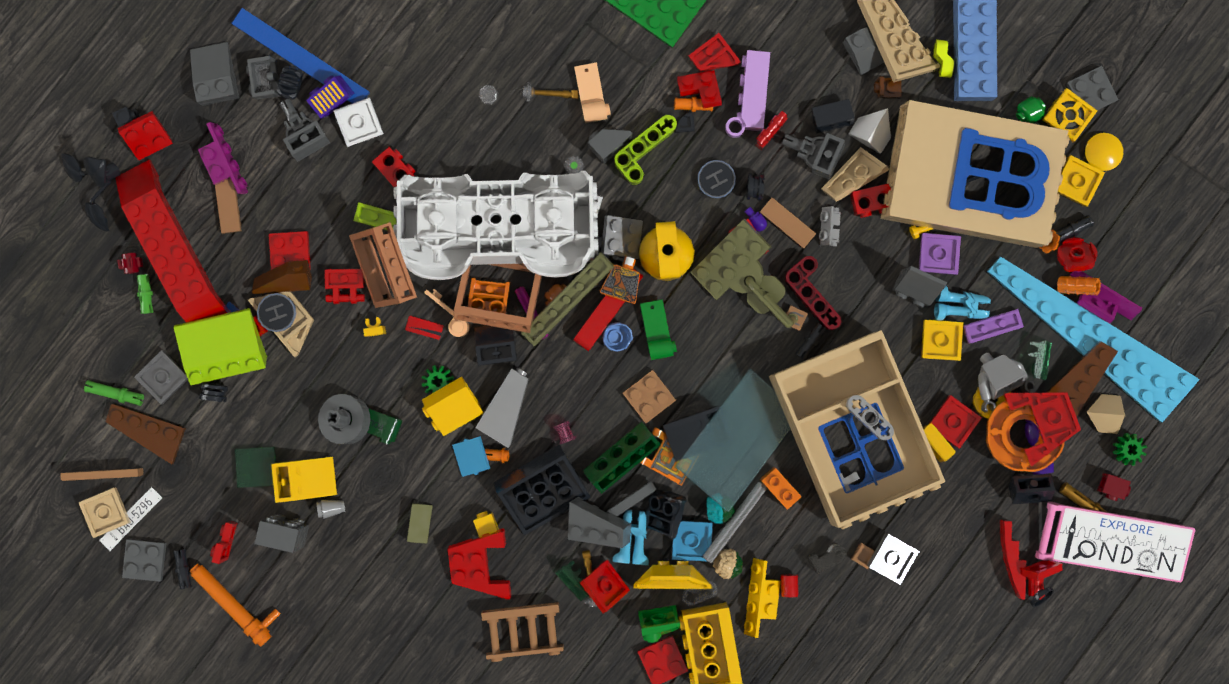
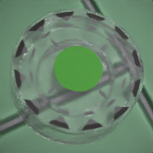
[564,156,584,174]

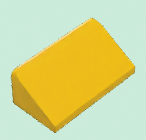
[923,423,955,462]

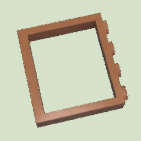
[349,222,417,308]
[454,263,542,333]

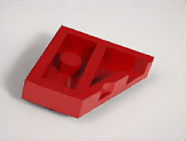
[688,33,741,72]

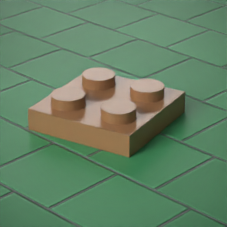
[623,370,676,423]

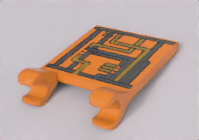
[640,428,699,486]

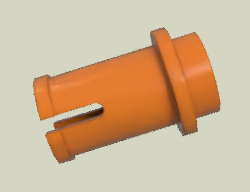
[485,448,509,463]

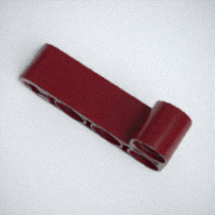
[784,256,841,330]

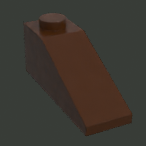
[252,260,312,294]

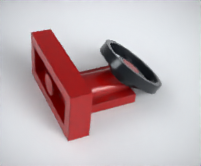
[1022,560,1062,607]

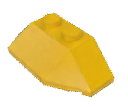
[634,561,712,589]

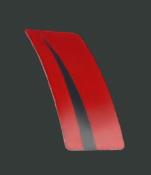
[405,316,444,340]

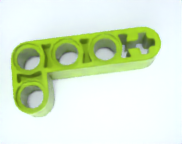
[614,115,677,185]

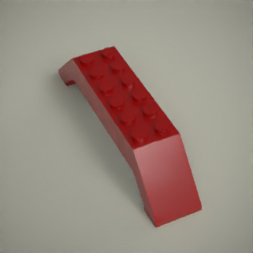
[116,160,231,323]

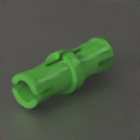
[137,274,153,314]

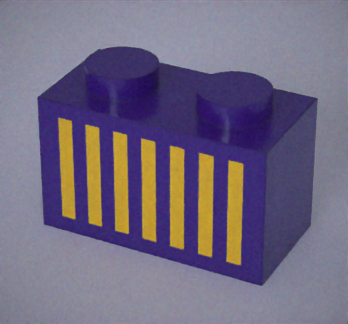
[306,75,355,119]

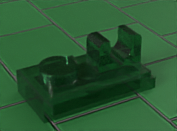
[1029,340,1052,380]
[555,561,589,601]

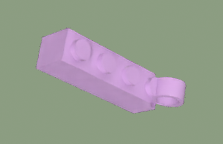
[725,50,770,138]

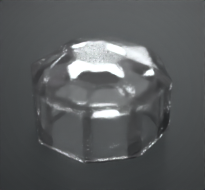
[479,85,498,105]

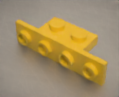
[744,558,781,638]

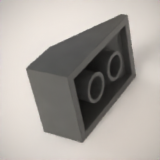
[190,42,239,106]
[892,266,947,308]

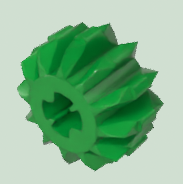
[422,365,454,394]
[1113,433,1147,466]

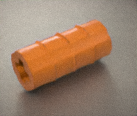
[1057,275,1101,296]

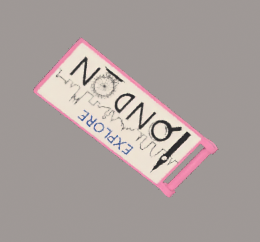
[1035,502,1195,582]

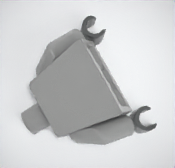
[978,353,1035,413]

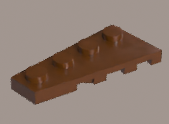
[1046,341,1118,416]
[105,404,186,465]

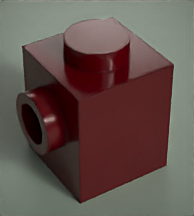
[1097,473,1131,502]

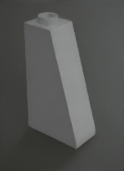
[475,367,529,448]

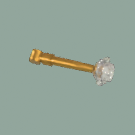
[523,82,578,102]
[582,550,597,607]

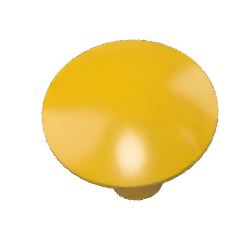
[1085,133,1123,171]

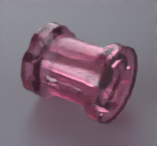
[554,421,576,445]

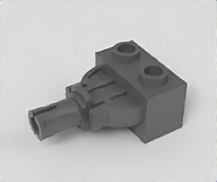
[280,99,330,162]
[782,133,845,180]

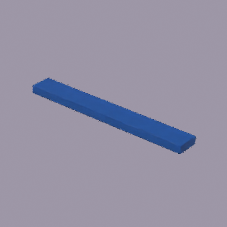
[232,8,370,104]

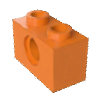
[759,467,801,510]

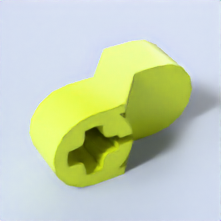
[933,40,954,78]

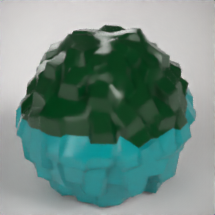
[706,493,735,524]

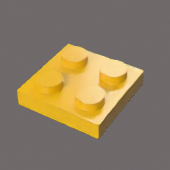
[1058,155,1105,207]
[921,320,963,361]

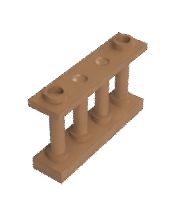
[481,602,564,662]

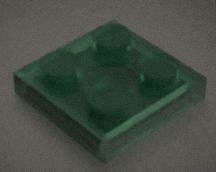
[235,447,276,488]

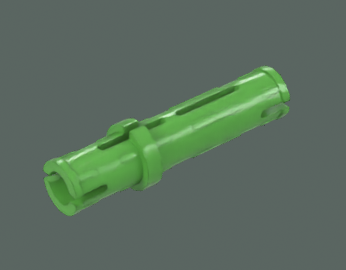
[84,380,144,406]

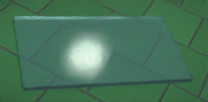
[676,369,790,512]

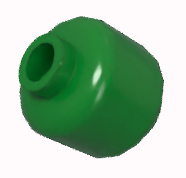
[1016,96,1046,124]

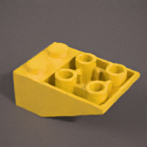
[271,457,337,503]

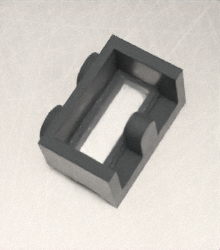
[246,56,281,100]

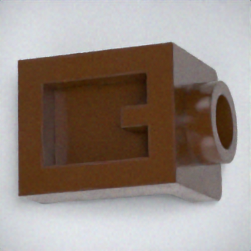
[874,76,901,98]

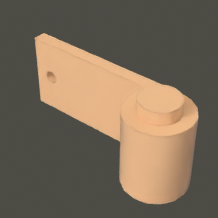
[574,62,611,123]
[424,289,470,337]

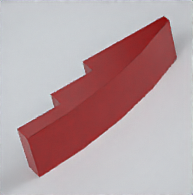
[1000,520,1026,600]

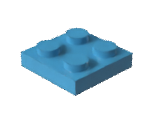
[672,521,713,561]

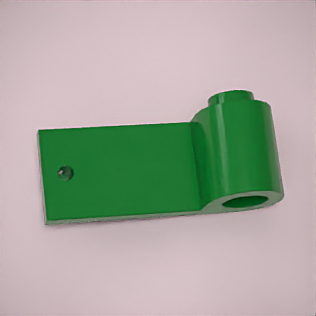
[640,299,677,360]

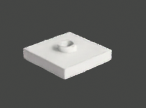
[334,98,384,147]

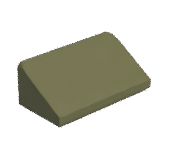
[407,503,433,543]

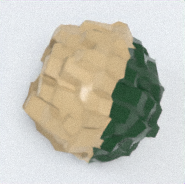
[713,548,743,579]

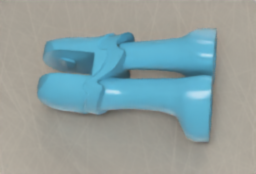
[934,286,991,321]
[612,509,649,565]

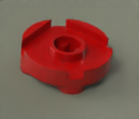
[1057,238,1097,272]

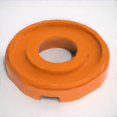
[986,400,1065,472]

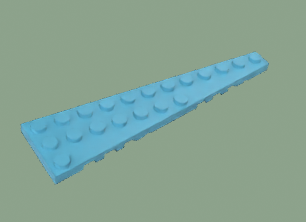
[987,257,1200,423]

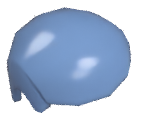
[602,322,633,352]

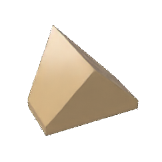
[1087,394,1125,434]

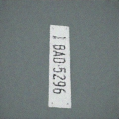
[99,487,162,551]

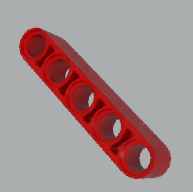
[573,268,643,352]

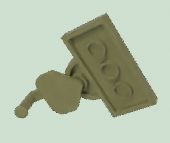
[690,219,798,328]

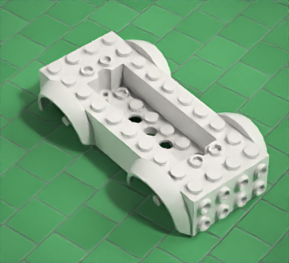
[393,171,598,280]

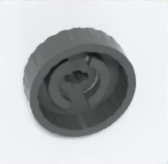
[318,394,370,445]

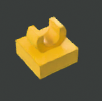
[363,317,386,337]

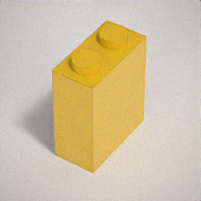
[422,377,483,436]

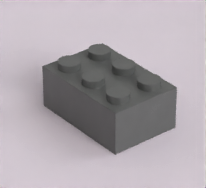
[255,514,309,553]

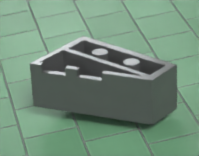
[568,497,631,548]

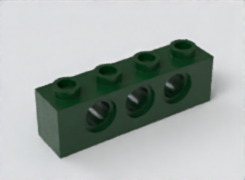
[583,422,661,494]

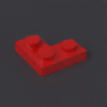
[677,70,722,109]
[210,521,237,564]

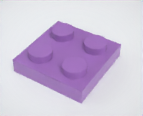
[919,233,961,275]

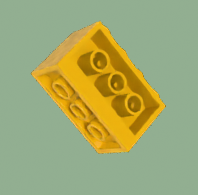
[678,602,743,684]

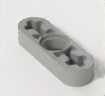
[846,395,894,440]

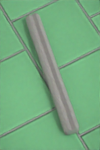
[703,482,767,563]

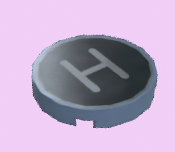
[697,160,736,199]
[257,293,297,332]

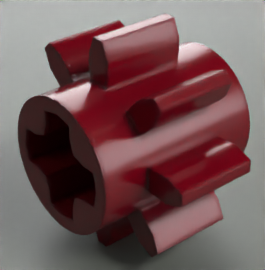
[117,253,143,274]

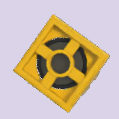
[1042,88,1097,142]

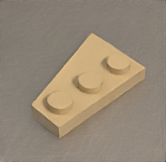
[821,147,889,202]

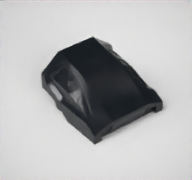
[646,490,687,539]

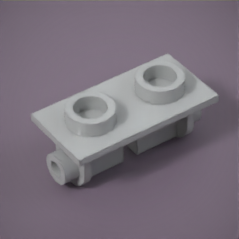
[819,206,841,246]

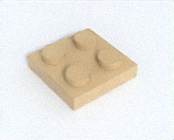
[79,487,131,538]

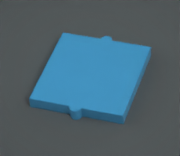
[452,436,490,477]

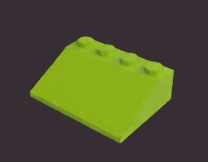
[174,308,267,385]

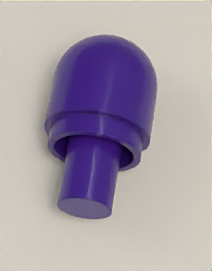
[744,207,767,232]

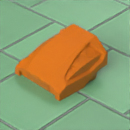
[468,278,510,314]

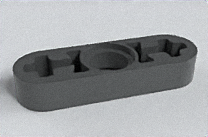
[606,481,656,516]

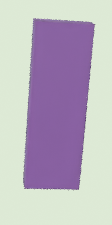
[963,309,1024,344]

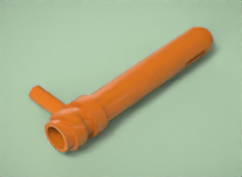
[189,564,281,647]

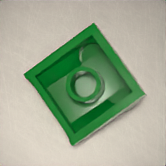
[638,605,680,643]

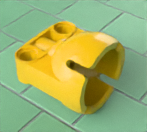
[639,221,694,281]

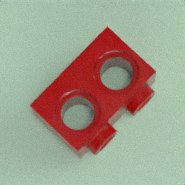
[372,147,416,187]
[850,183,891,218]

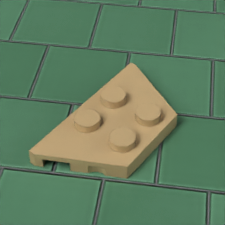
[248,291,314,357]

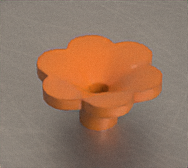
[1039,230,1060,253]

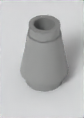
[317,500,345,519]

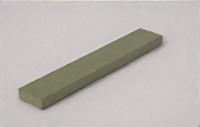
[521,252,615,346]

